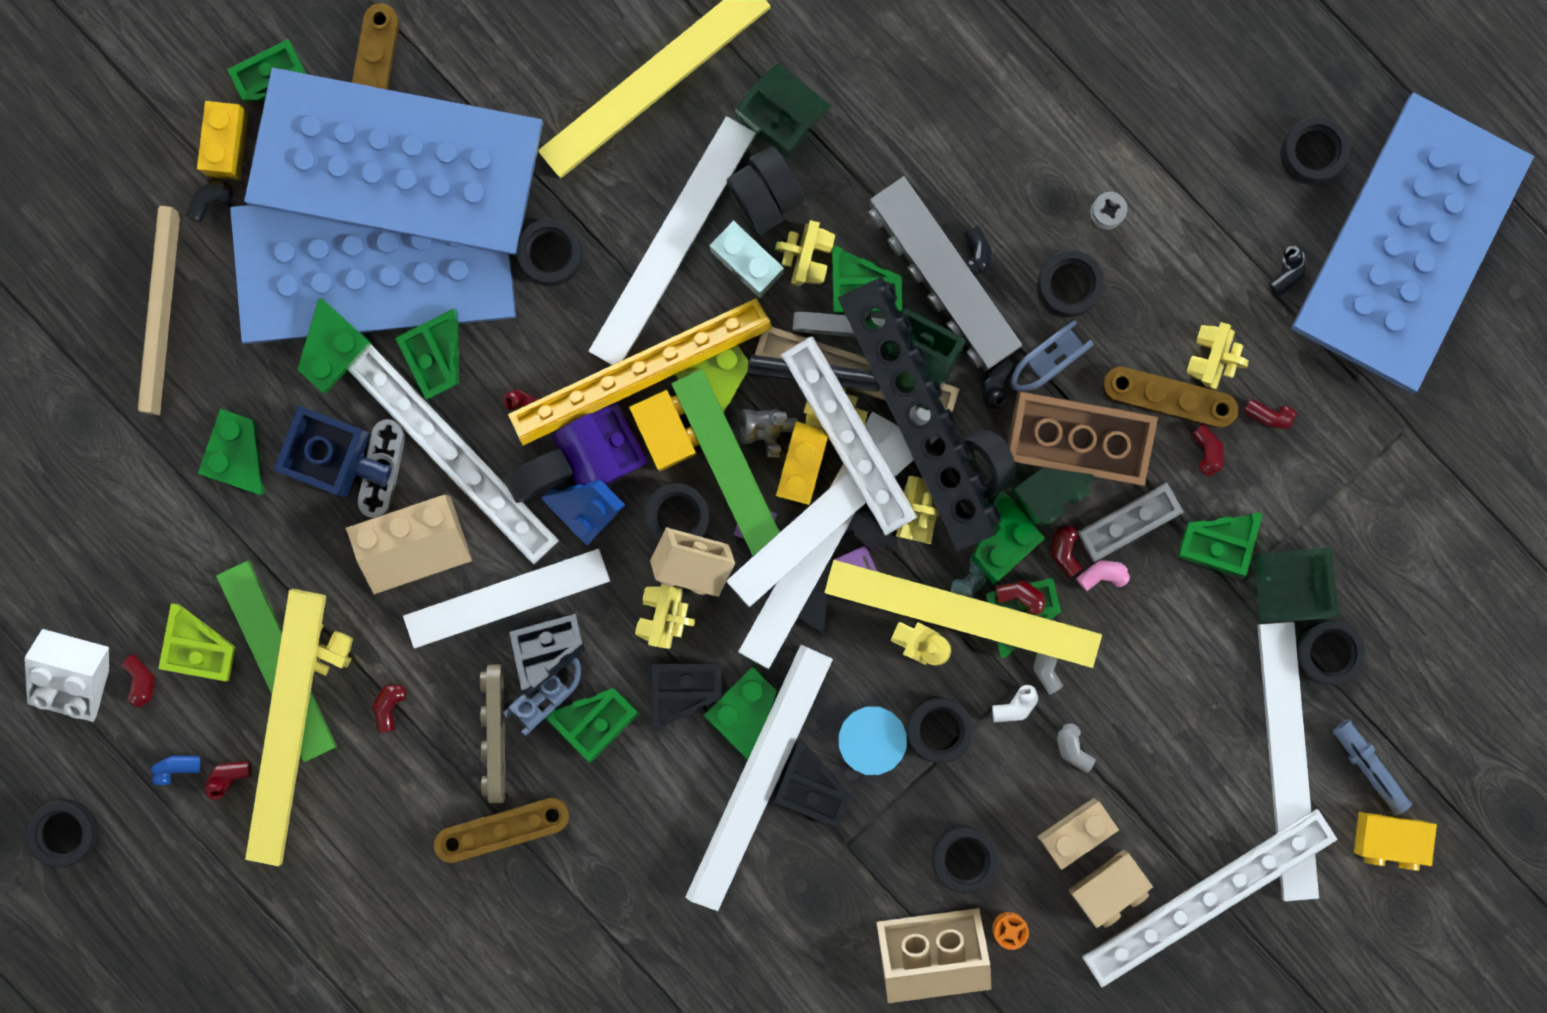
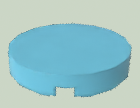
[839,706,907,775]

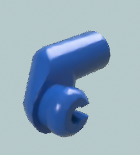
[150,755,200,785]

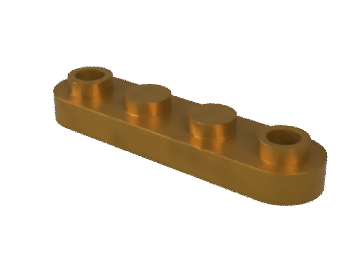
[352,3,400,90]
[1102,367,1238,428]
[434,798,570,863]

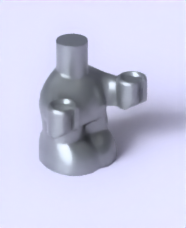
[739,409,798,457]

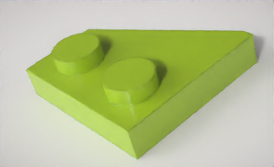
[675,345,748,413]
[158,603,236,681]

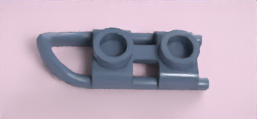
[1011,319,1094,392]
[502,657,581,737]

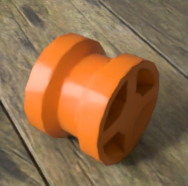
[992,912,1029,950]

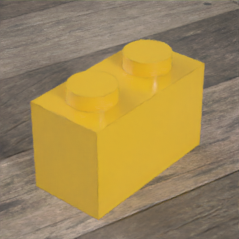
[197,101,249,180]
[629,390,700,472]
[776,421,828,505]
[1354,812,1437,871]

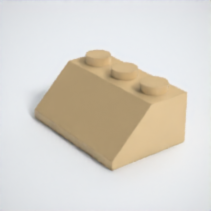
[346,494,472,594]
[877,908,992,1003]

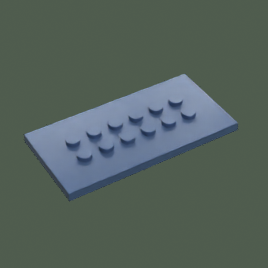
[244,68,543,256]
[1291,92,1534,394]
[230,205,516,344]

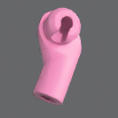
[1076,560,1130,592]

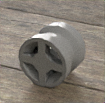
[1090,192,1128,230]

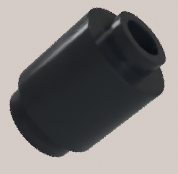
[847,507,899,554]

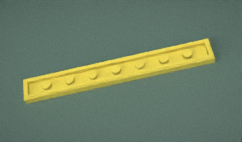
[538,0,770,179]
[824,560,1102,668]
[245,589,326,866]

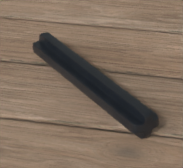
[748,355,880,392]

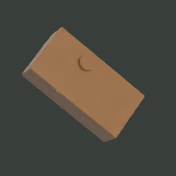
[1007,391,1158,486]

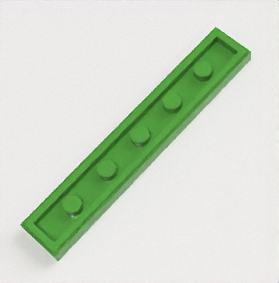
[671,369,780,557]
[216,561,337,762]

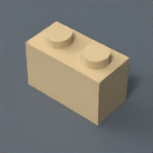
[650,527,735,597]
[1037,798,1119,870]
[1068,849,1153,928]

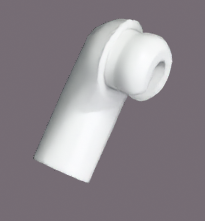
[992,685,1038,722]

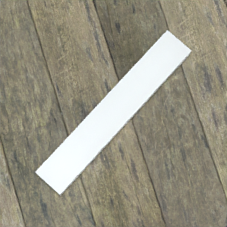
[781,337,917,536]
[403,549,610,648]

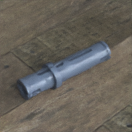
[1332,719,1412,816]

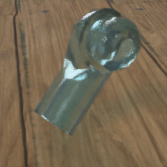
[951,554,985,598]

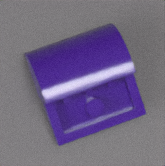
[551,402,648,486]

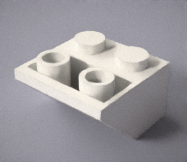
[25,629,109,722]

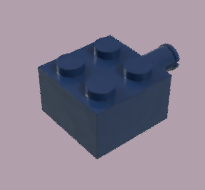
[273,406,392,498]

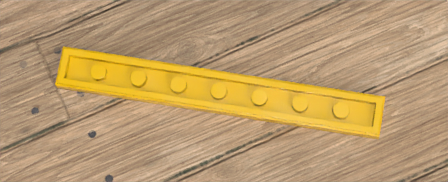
[508,298,772,445]

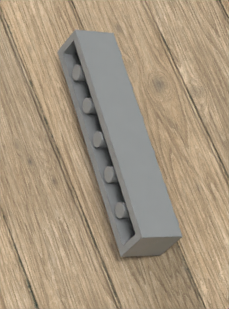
[868,176,1022,372]

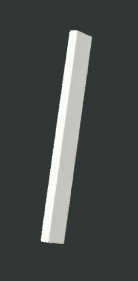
[589,116,756,365]
[348,344,559,564]
[726,405,939,607]
[738,412,898,669]
[1257,622,1319,901]
[685,645,833,911]
[1082,809,1338,987]

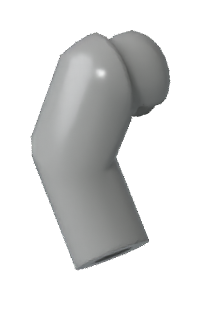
[1033,653,1063,695]
[1057,723,1096,773]

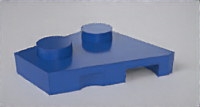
[541,480,625,546]

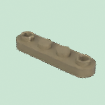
[480,664,505,803]

